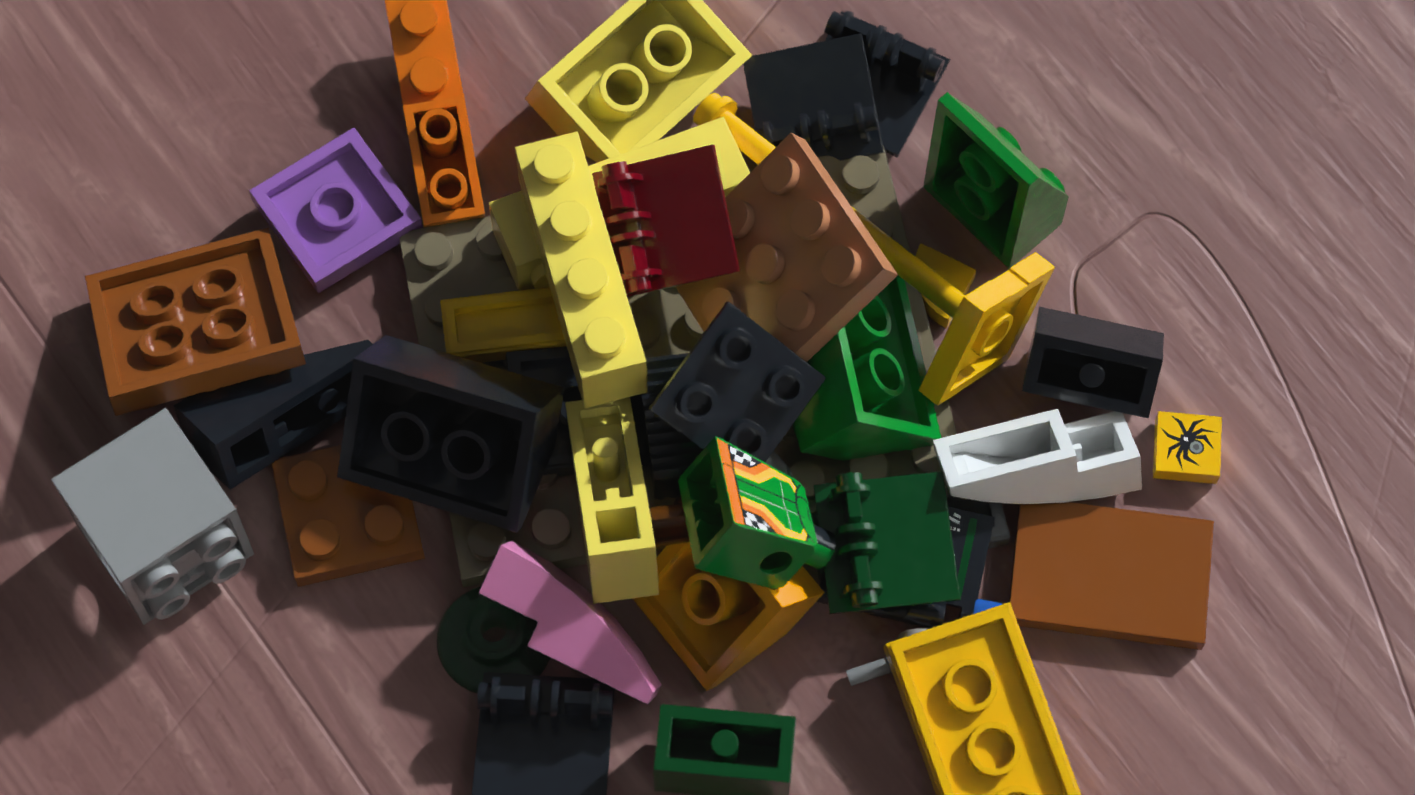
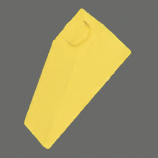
[565,397,659,604]

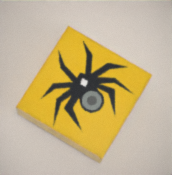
[1153,411,1222,484]

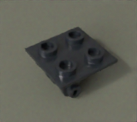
[824,10,950,158]
[743,33,884,161]
[649,301,826,462]
[472,672,615,795]

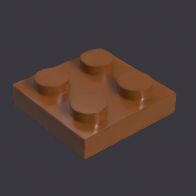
[272,445,425,587]

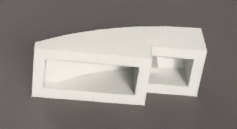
[933,409,1142,504]

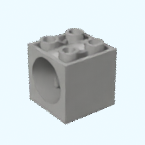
[51,408,254,625]

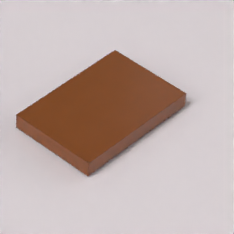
[1009,502,1214,650]

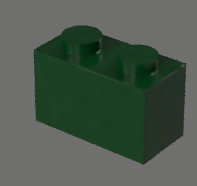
[654,704,796,795]

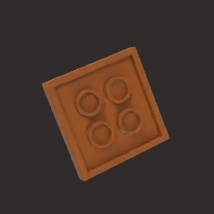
[85,228,306,416]

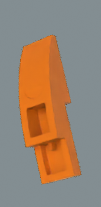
[385,0,485,227]

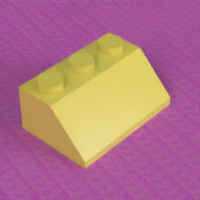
[525,0,752,163]

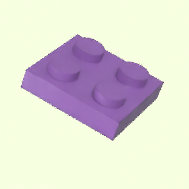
[249,128,423,293]

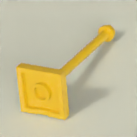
[693,93,1055,406]

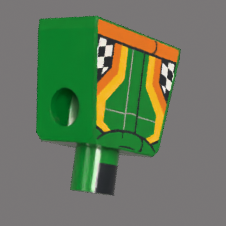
[678,436,836,589]

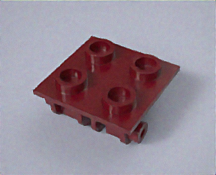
[592,144,740,297]

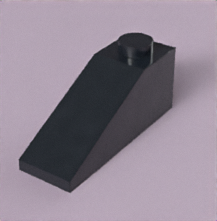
[174,340,373,490]

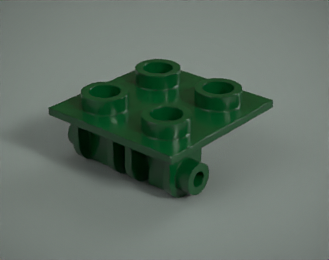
[813,471,961,614]

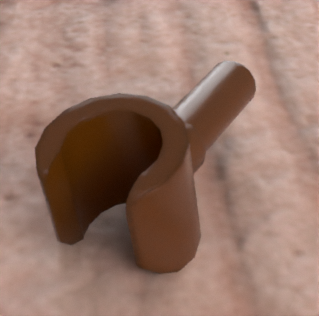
[649,494,690,547]

